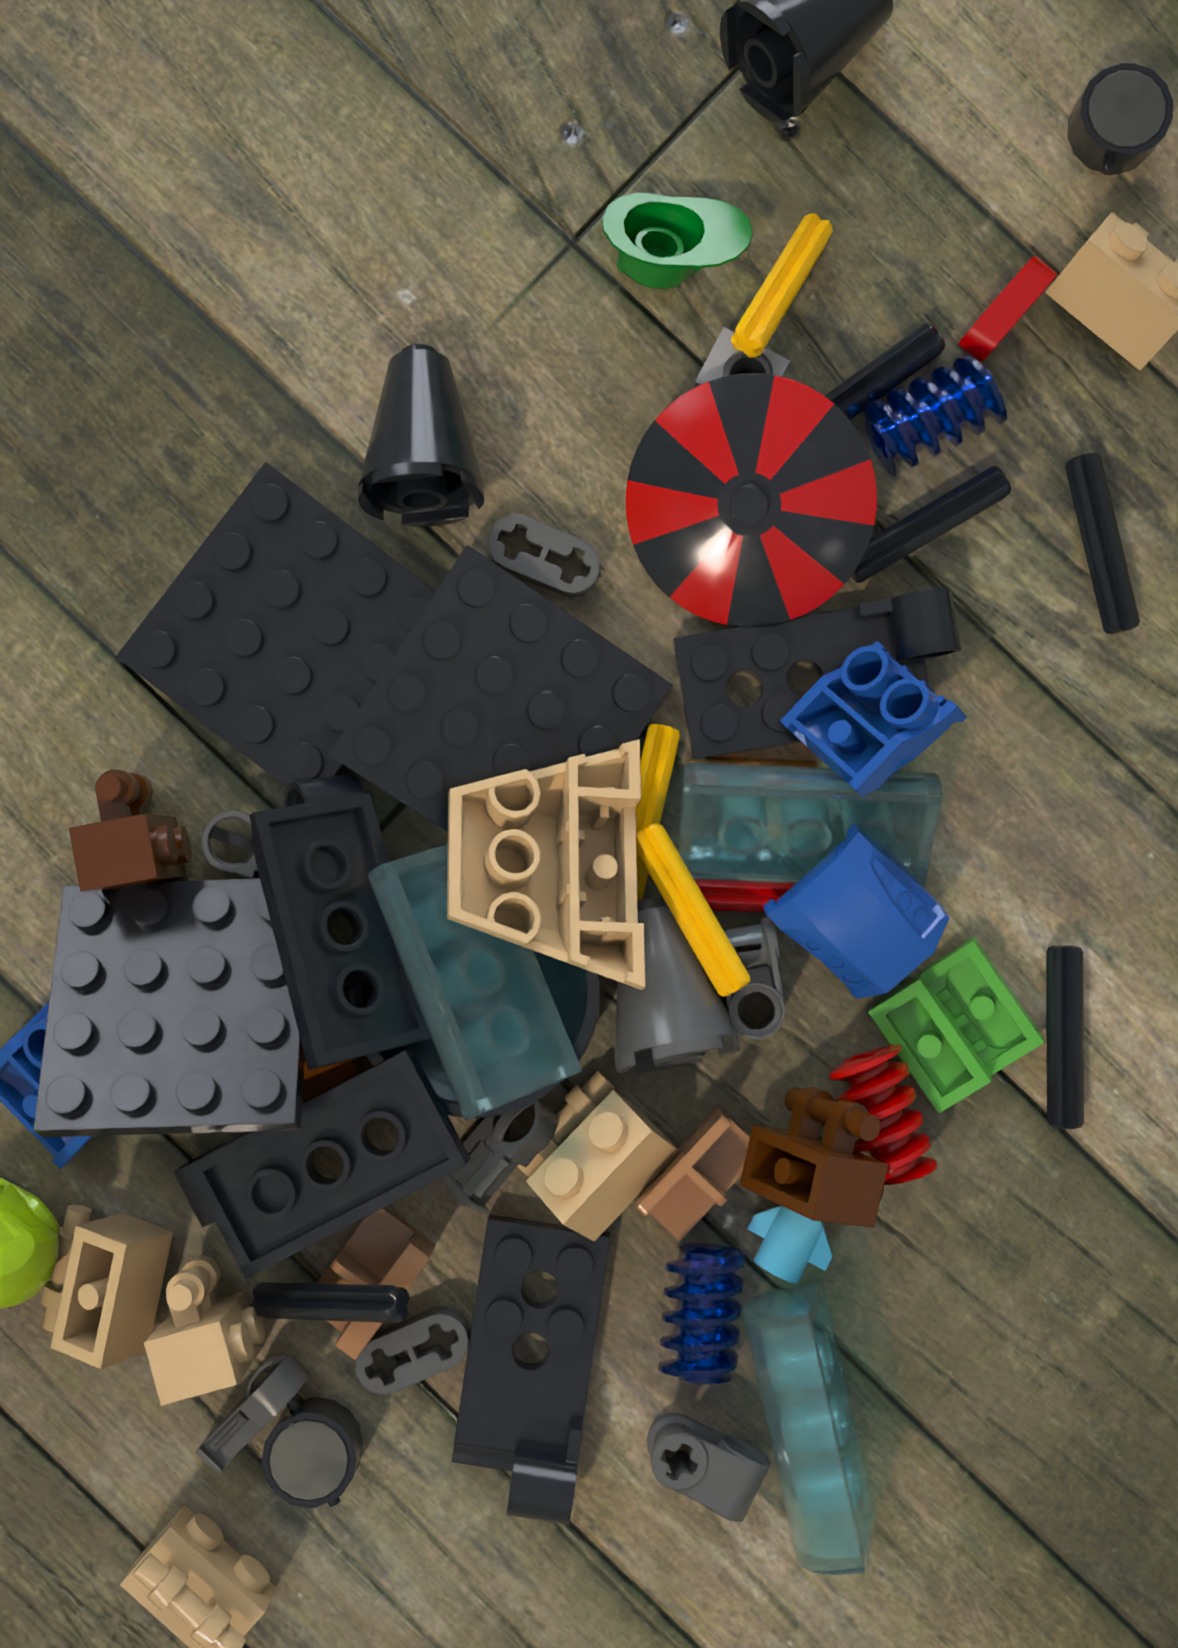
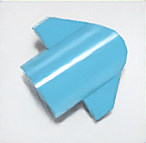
[747,1205,833,1284]

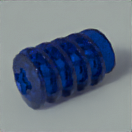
[864,355,1008,477]
[658,1243,745,1384]

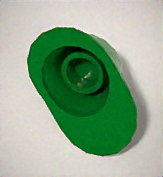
[602,193,753,290]

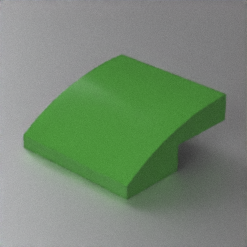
[868,936,1045,1113]

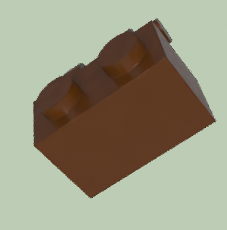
[69,769,192,892]
[739,1087,888,1228]

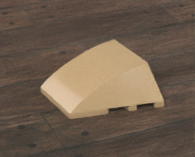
[447,739,645,990]

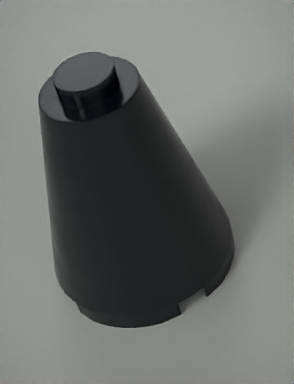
[720,0,893,123]
[358,344,484,527]

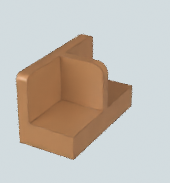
[635,1105,750,1242]
[317,1207,436,1360]

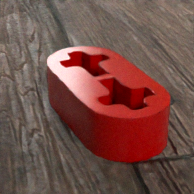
[957,255,1058,365]

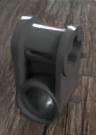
[723,917,785,1039]
[647,1412,771,1522]

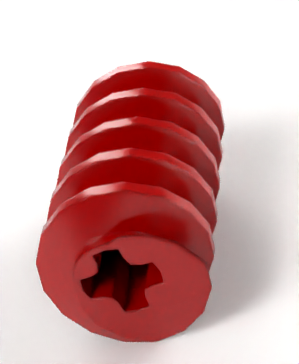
[827,1044,938,1185]

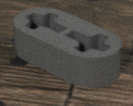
[488,514,600,598]
[355,1306,470,1395]

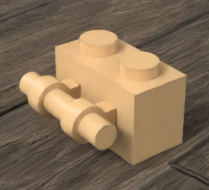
[1045,212,1178,371]
[517,1070,680,1242]
[41,1205,173,1369]
[144,1256,265,1406]
[120,1505,276,1648]

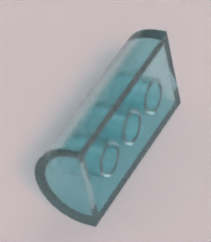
[676,762,943,888]
[368,844,582,1120]
[742,1278,877,1575]

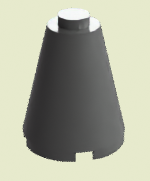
[614,897,741,1074]

